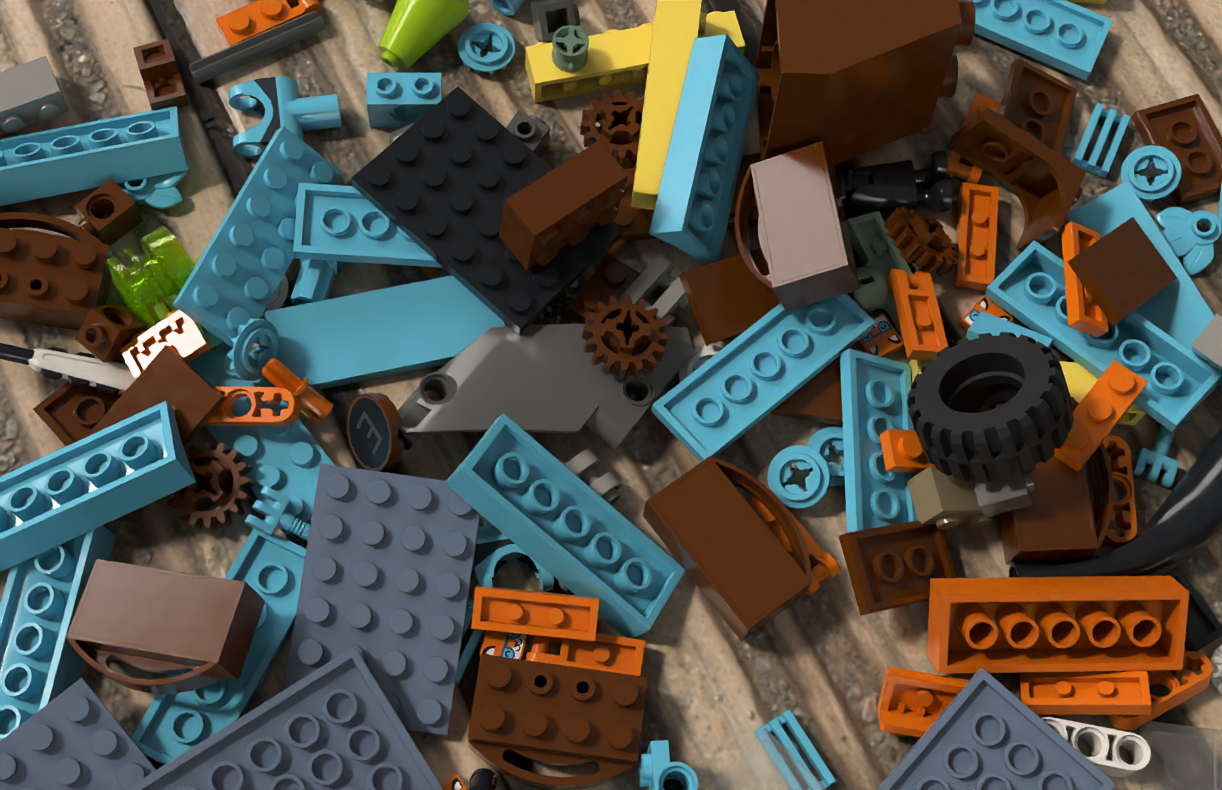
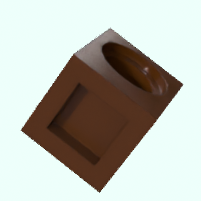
[75,179,143,246]
[75,302,149,363]

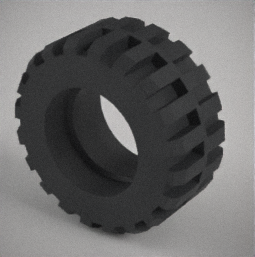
[907,332,1074,484]

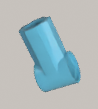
[291,259,345,305]

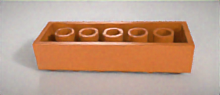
[926,575,1189,674]

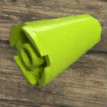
[378,0,471,70]

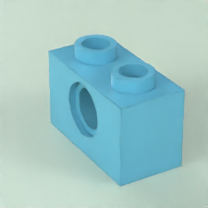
[367,73,443,128]

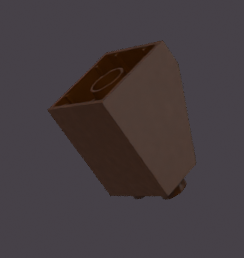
[755,0,976,166]

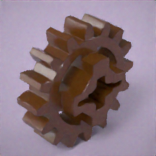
[580,89,644,166]
[884,206,959,276]
[581,295,669,379]
[167,441,256,530]

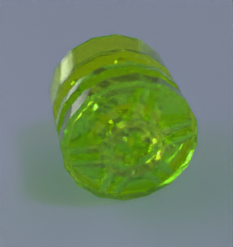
[105,225,195,328]

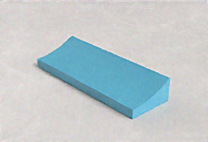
[649,34,760,266]
[0,106,188,206]
[1067,180,1222,388]
[985,240,1222,432]
[263,275,505,390]
[0,401,196,572]
[444,413,686,638]
[0,525,116,741]

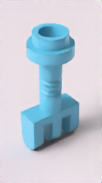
[1132,415,1190,488]
[244,486,310,541]

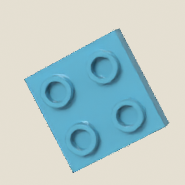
[638,740,698,790]

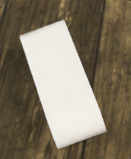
[1041,717,1151,777]

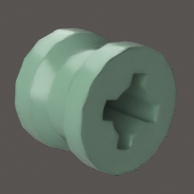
[552,25,589,72]

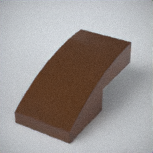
[133,38,189,110]

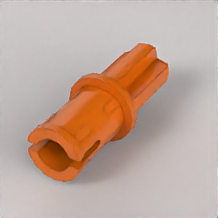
[260,357,334,424]

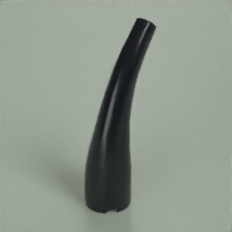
[1009,426,1222,577]

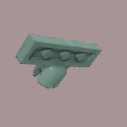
[846,211,946,340]

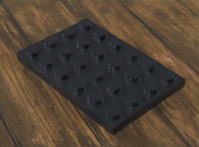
[351,86,623,335]

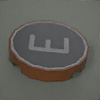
[347,392,404,471]

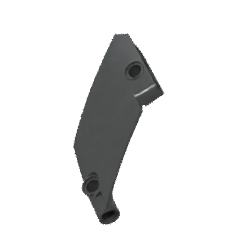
[397,324,694,450]

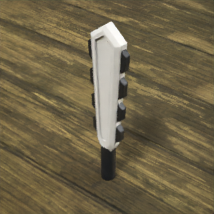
[0,343,135,395]

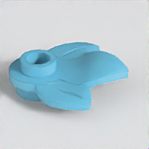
[117,160,190,209]
[1155,207,1222,276]

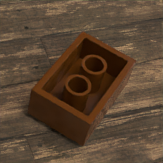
[499,141,629,270]

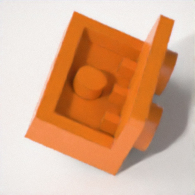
[877,666,969,738]

